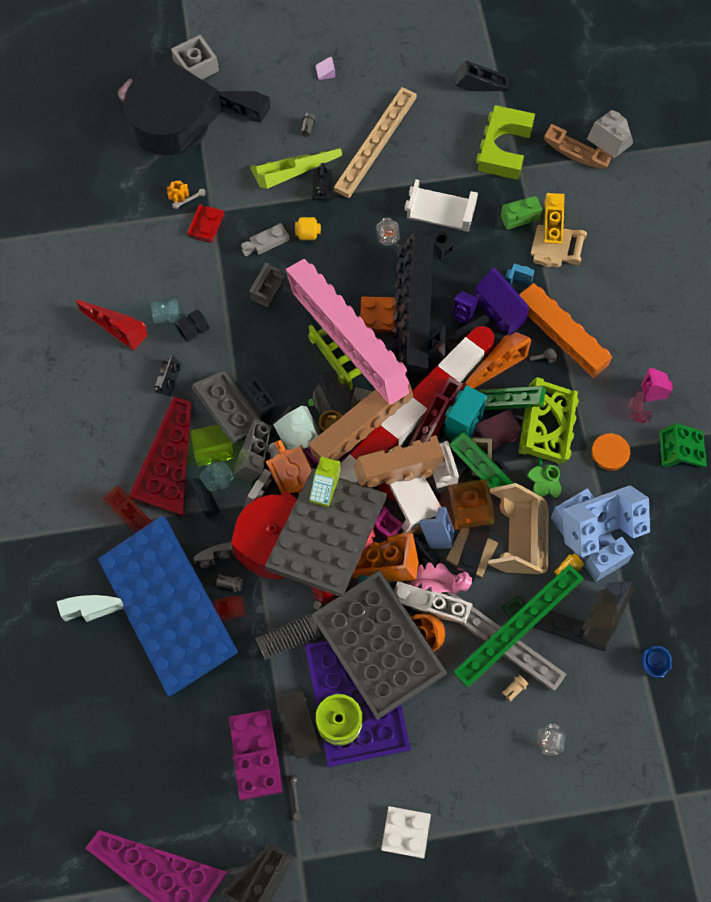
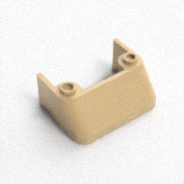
[488,483,549,575]

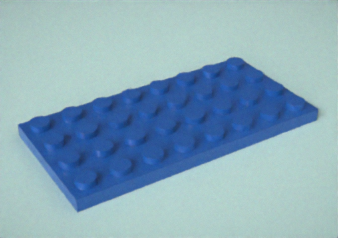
[98,516,238,696]

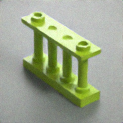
[308,325,361,390]

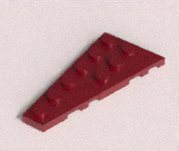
[129,396,192,517]

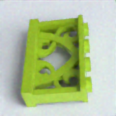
[518,377,579,465]

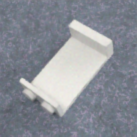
[405,179,478,232]
[388,477,441,532]

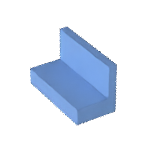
[420,507,456,549]

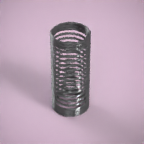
[255,613,321,661]

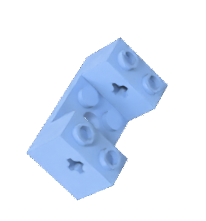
[562,485,650,557]
[551,488,634,582]

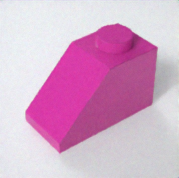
[641,368,673,402]

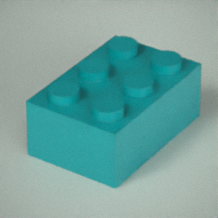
[443,385,487,442]

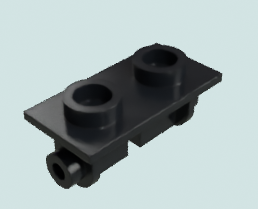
[312,163,332,200]
[154,355,182,397]
[413,534,441,569]

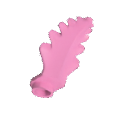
[405,562,472,594]

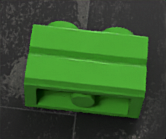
[501,195,542,230]

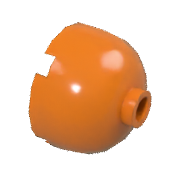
[411,613,445,652]

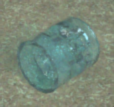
[151,298,180,325]

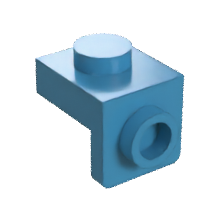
[505,263,535,285]

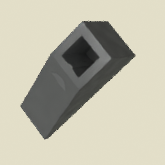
[234,418,271,483]

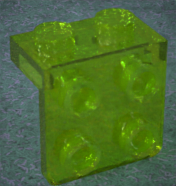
[191,424,235,466]

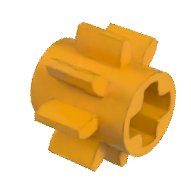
[167,181,189,203]

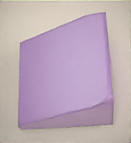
[315,57,335,80]

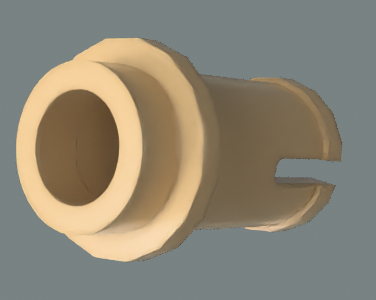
[502,675,528,702]

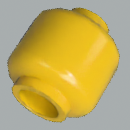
[295,217,321,240]

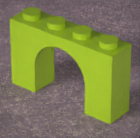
[476,105,535,180]

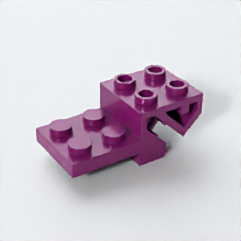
[229,709,283,801]

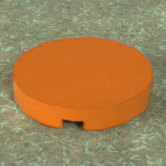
[591,433,630,471]

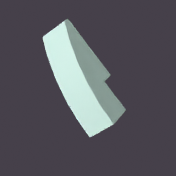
[57,595,124,622]

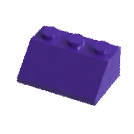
[474,267,529,335]

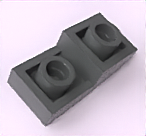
[194,542,235,568]

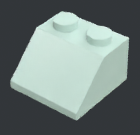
[274,406,321,450]

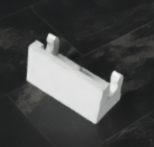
[433,441,459,488]

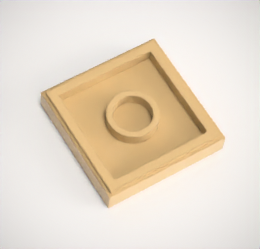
[446,526,498,579]

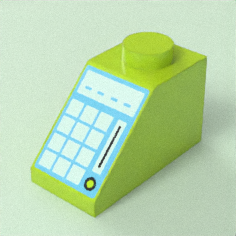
[309,457,340,507]

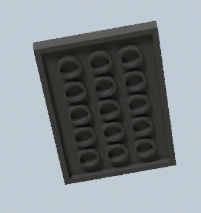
[265,468,387,597]
[311,570,447,720]

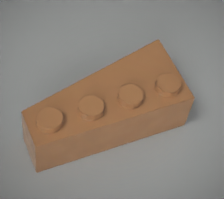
[353,436,444,488]

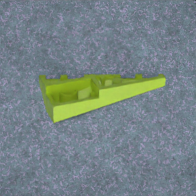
[250,148,342,189]

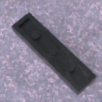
[534,610,611,651]

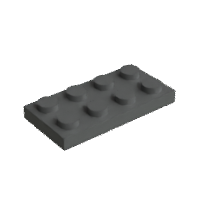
[192,370,261,445]

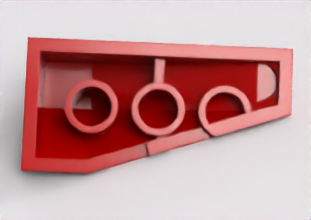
[76,300,148,351]

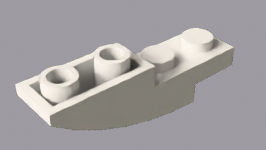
[394,581,473,624]

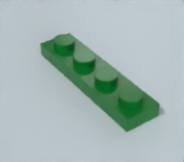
[477,386,546,410]
[449,431,514,499]

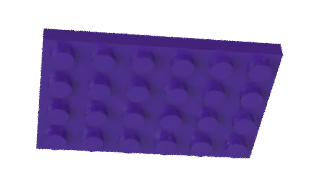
[305,640,411,768]

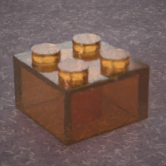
[448,479,494,530]

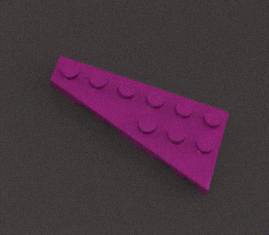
[86,830,228,902]

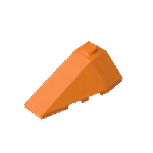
[464,332,531,389]
[351,533,418,581]

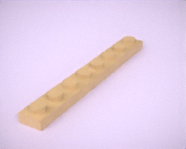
[334,87,417,198]

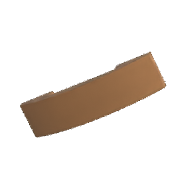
[544,124,612,169]

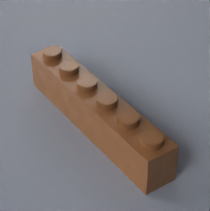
[308,384,414,461]

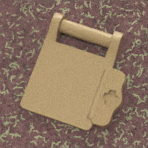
[531,225,587,267]

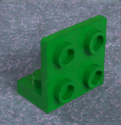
[659,423,707,468]

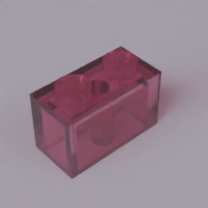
[475,409,521,450]

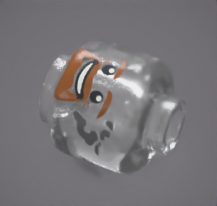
[376,218,400,246]
[537,724,566,757]

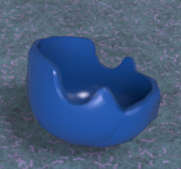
[640,646,672,678]

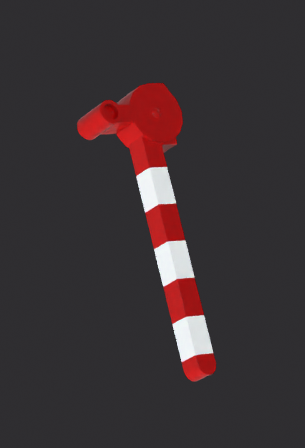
[231,326,494,604]

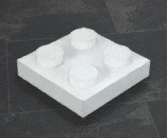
[381,806,431,859]

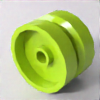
[316,694,362,746]

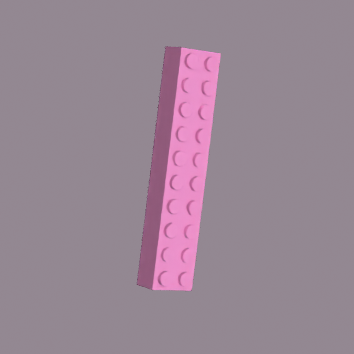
[286,259,409,405]

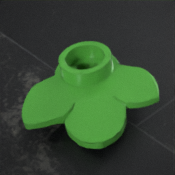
[527,465,561,498]

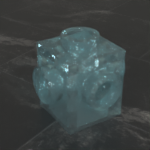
[199,462,235,492]

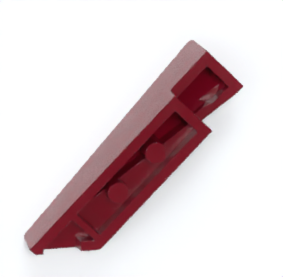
[408,377,465,447]

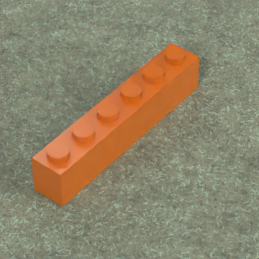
[519,283,612,378]

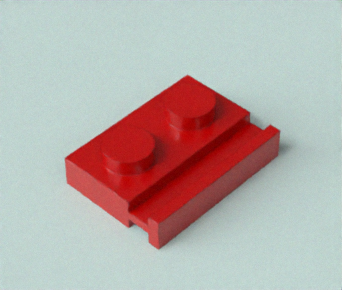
[187,204,224,243]

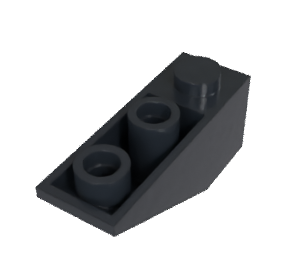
[219,91,271,123]

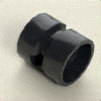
[175,309,210,343]

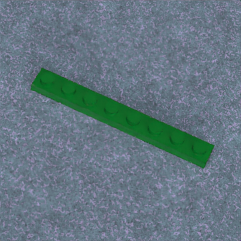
[453,564,584,689]

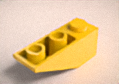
[543,193,565,244]

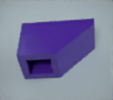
[452,291,479,324]

